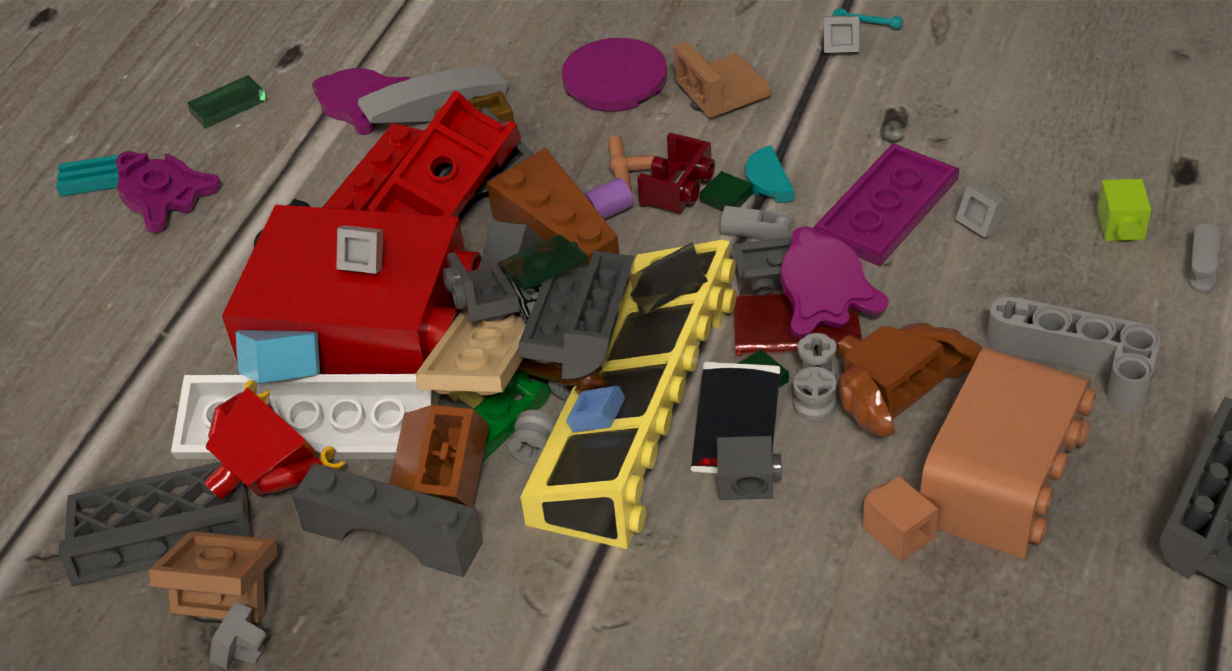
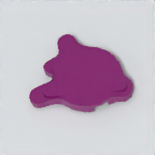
[312,68,411,135]
[116,151,220,233]
[780,226,889,339]

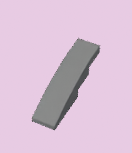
[358,66,508,123]

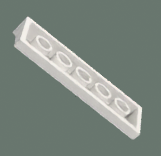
[171,374,440,459]

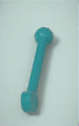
[833,9,903,30]

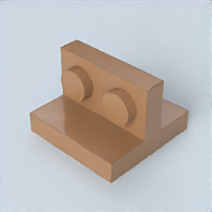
[149,531,277,623]

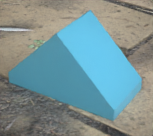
[236,330,320,383]

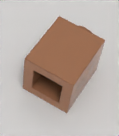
[863,476,938,562]

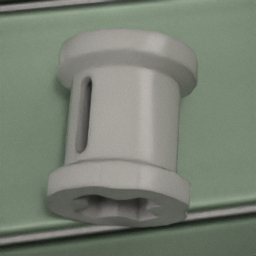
[797,333,837,377]

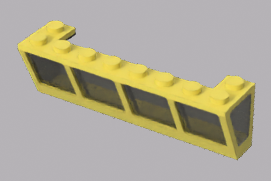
[520,240,737,549]

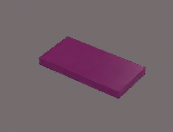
[813,143,959,267]

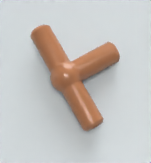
[608,135,655,191]

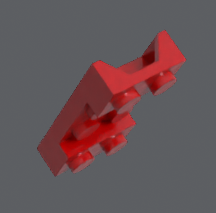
[366,90,521,217]

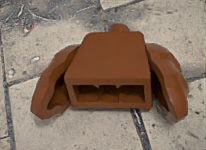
[838,323,982,437]

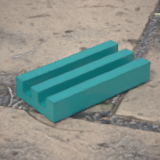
[56,154,120,196]

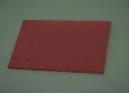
[733,294,862,356]

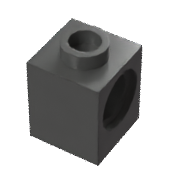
[717,436,782,500]

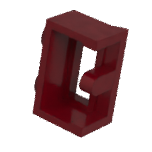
[637,132,715,213]

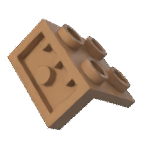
[674,41,771,118]

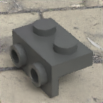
[731,237,791,296]
[442,252,520,322]

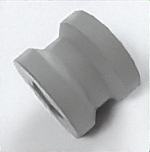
[793,367,837,422]
[508,410,556,465]

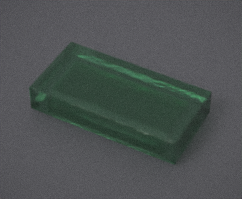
[187,75,267,129]

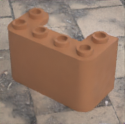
[920,347,1097,560]

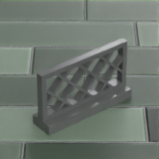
[58,462,253,586]

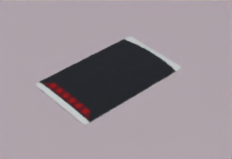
[691,362,780,474]

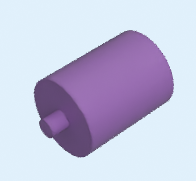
[583,177,633,220]

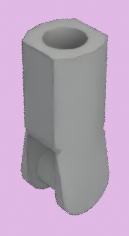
[720,206,795,240]
[1190,223,1222,292]

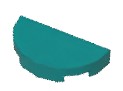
[745,145,795,203]

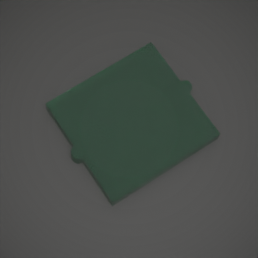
[497,234,589,290]

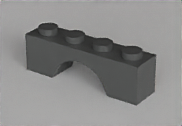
[292,463,483,577]

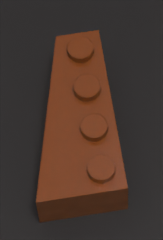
[487,147,619,264]

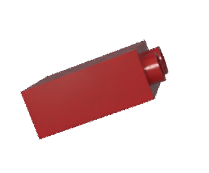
[222,204,481,374]

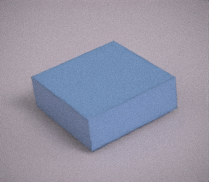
[566,386,625,433]

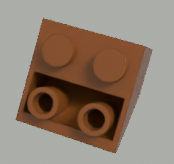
[389,405,489,507]

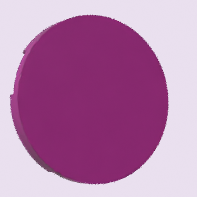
[562,38,667,112]

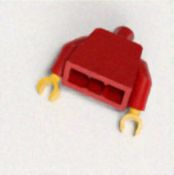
[203,380,345,501]

